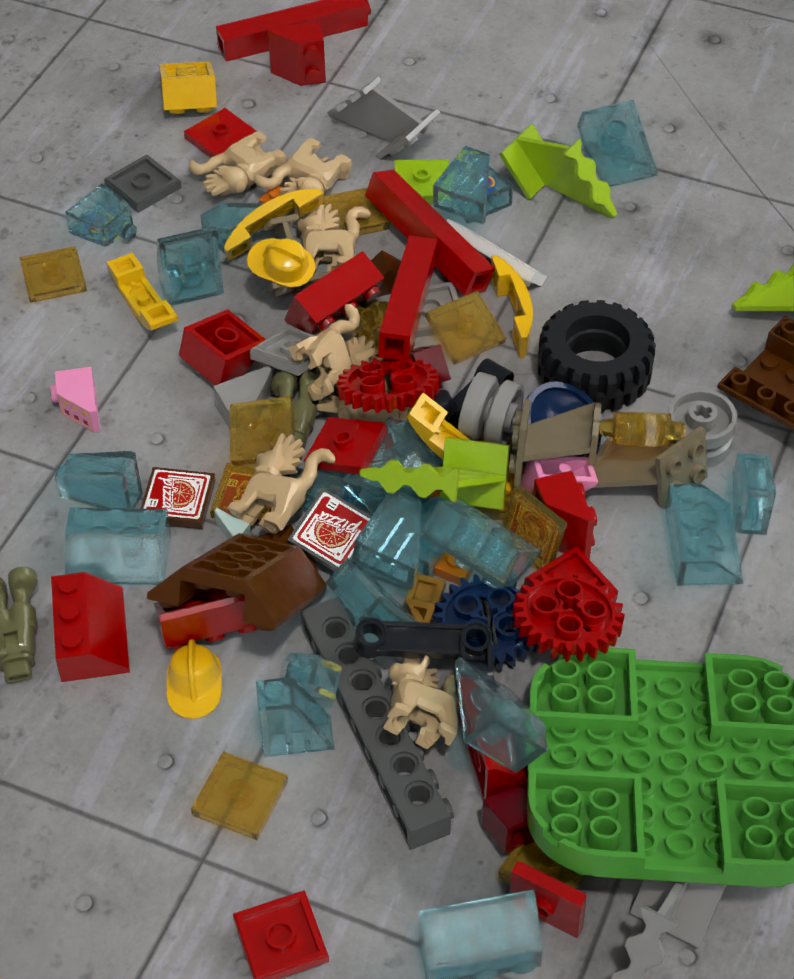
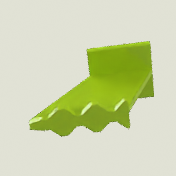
[499,123,617,218]
[732,263,794,311]
[360,437,510,510]

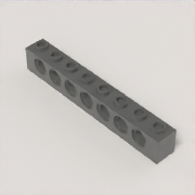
[301,597,454,850]

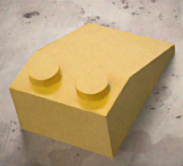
[159,61,217,114]

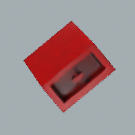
[533,470,597,560]

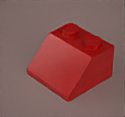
[267,21,326,86]
[178,309,266,385]

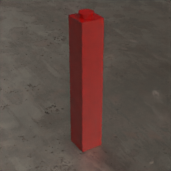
[216,0,371,62]
[365,170,495,296]
[378,235,438,361]

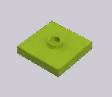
[394,159,450,203]

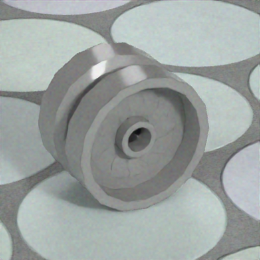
[458,372,524,445]
[663,388,737,468]

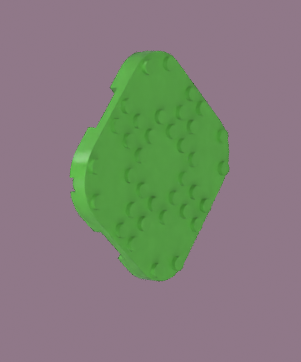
[527,648,794,887]

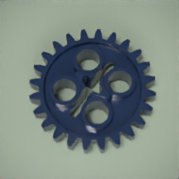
[433,573,536,671]

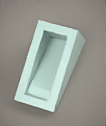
[214,508,251,539]

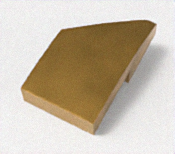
[404,572,446,623]

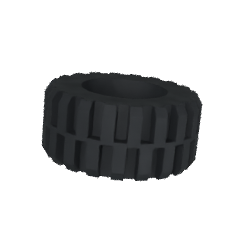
[537,300,656,413]

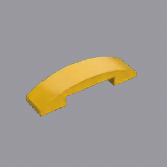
[224,189,323,262]
[106,252,178,331]
[491,255,533,359]
[406,393,515,495]

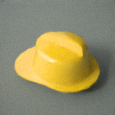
[247,238,315,288]
[166,639,222,719]

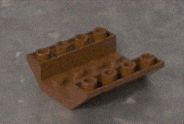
[717,316,794,431]
[147,533,327,631]

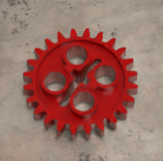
[337,357,439,414]
[512,570,625,662]

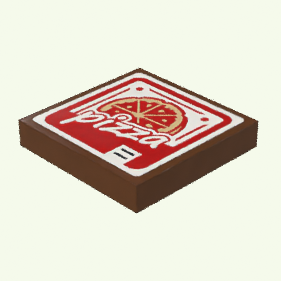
[138,467,216,529]

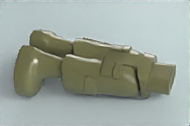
[270,371,319,468]
[0,567,38,683]

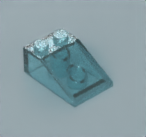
[577,100,658,187]
[157,226,224,306]
[455,657,548,773]

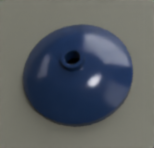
[522,382,607,457]

